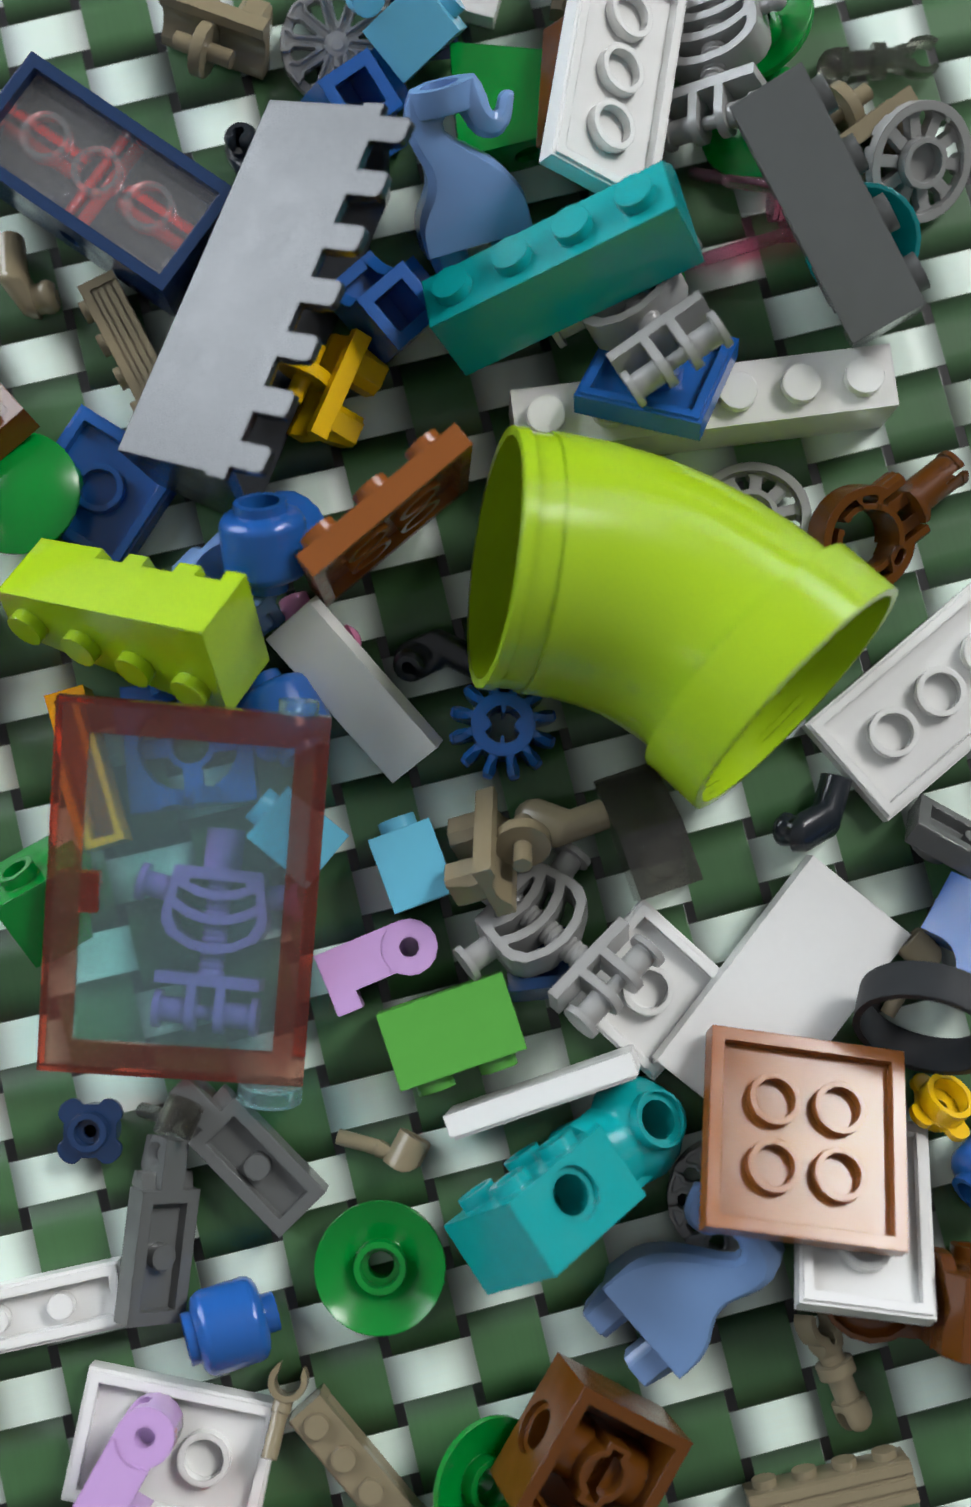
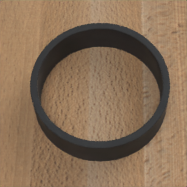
[852,960,971,1075]

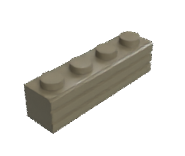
[77,269,158,412]
[288,1383,427,1507]
[742,1444,921,1507]

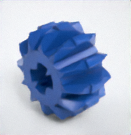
[449,685,556,781]

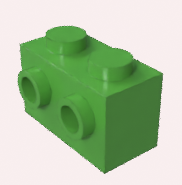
[376,970,527,1097]

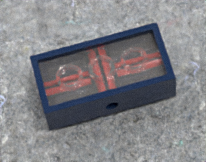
[0,51,232,318]

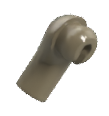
[0,231,61,320]
[514,798,610,849]

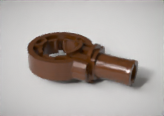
[807,450,969,585]

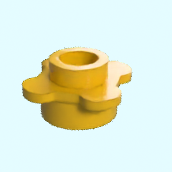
[909,1073,971,1142]

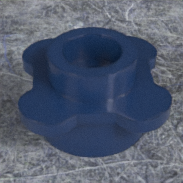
[57,1098,124,1164]

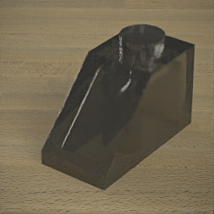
[593,763,703,901]

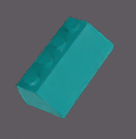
[421,160,705,376]

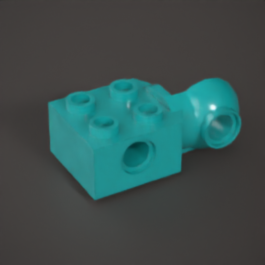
[443,1076,687,1295]

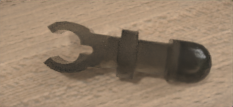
[816,35,940,83]

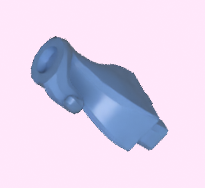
[403,73,533,274]
[583,1181,785,1387]

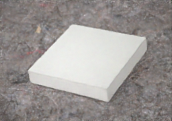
[569,899,720,1081]

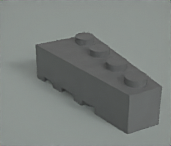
[729,61,931,348]

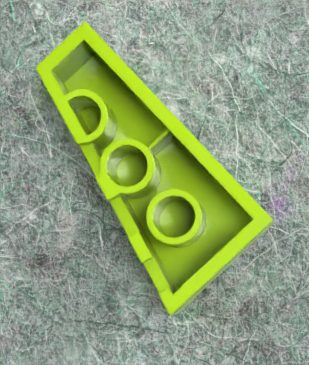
[0,538,270,717]

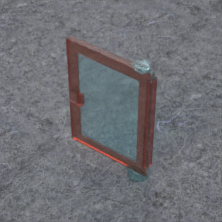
[36,693,332,1111]

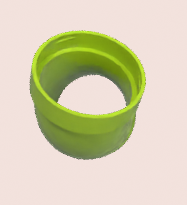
[467,425,898,809]

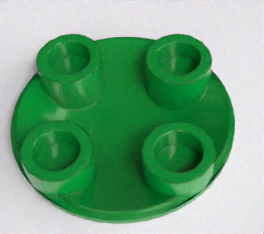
[0,433,83,555]

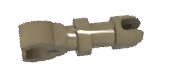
[794,1312,873,1432]

